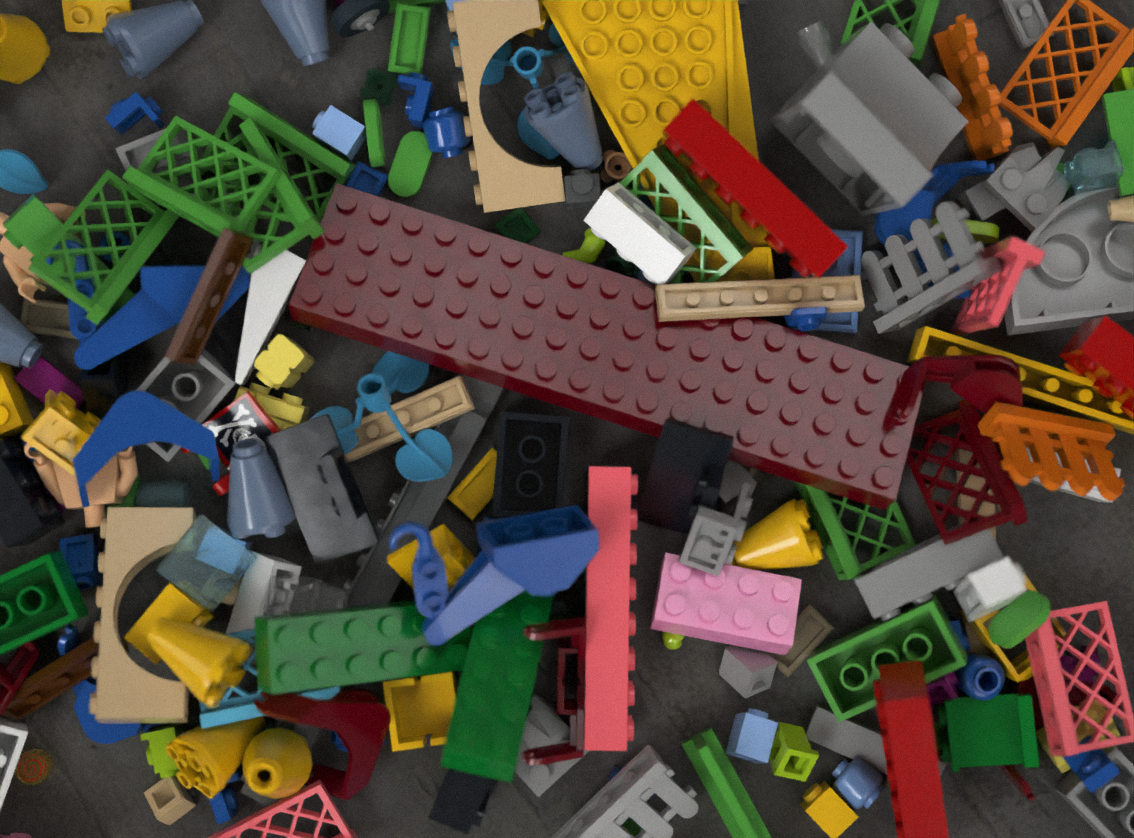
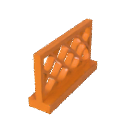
[999,0,1134,149]

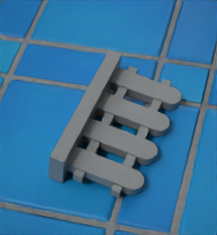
[860,201,1002,334]
[550,744,698,838]

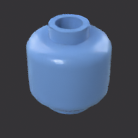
[832,758,885,809]

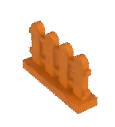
[930,14,1013,161]
[978,402,1125,501]

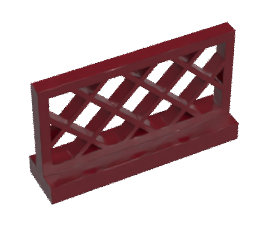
[906,399,1028,545]

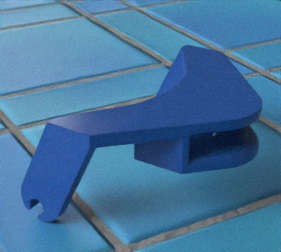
[874,160,995,299]
[73,391,220,508]
[58,624,194,744]

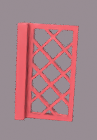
[950,236,1045,336]
[1025,601,1134,756]
[208,780,358,838]

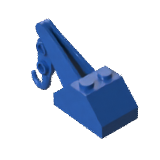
[46,240,250,370]
[389,505,600,646]

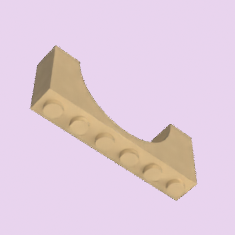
[447,0,566,213]
[90,507,196,724]

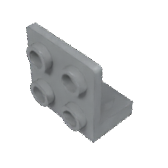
[679,482,753,576]

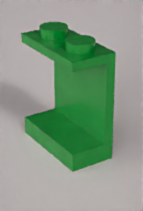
[939,692,1039,772]

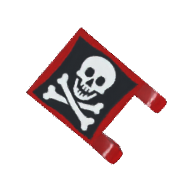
[180,390,281,496]

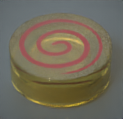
[15,749,52,785]

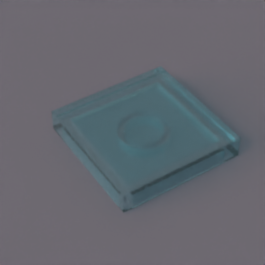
[156,514,257,612]

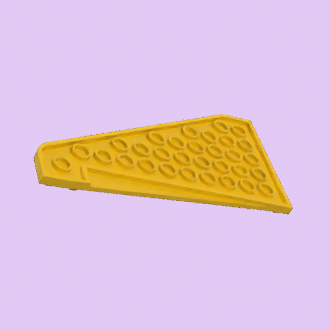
[541,0,775,283]

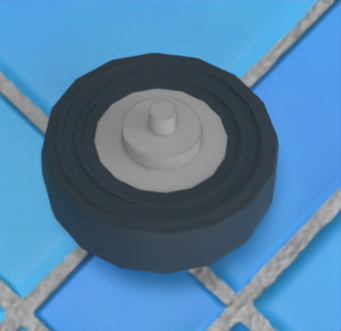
[331,0,391,37]

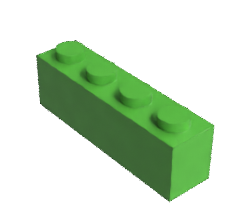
[3,194,135,324]

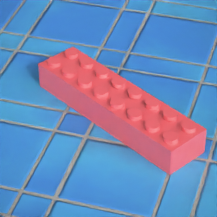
[584,466,638,751]

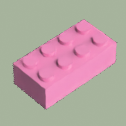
[650,553,802,655]

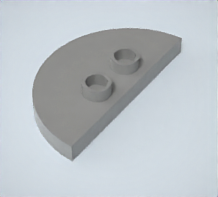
[1005,182,1134,336]

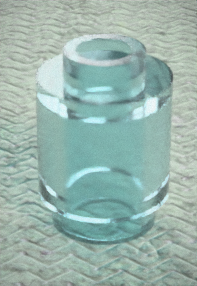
[136,479,190,508]

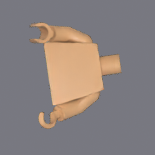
[0,203,86,303]
[24,443,138,528]

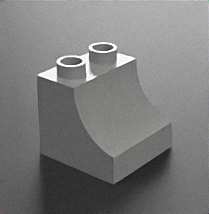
[769,21,968,216]

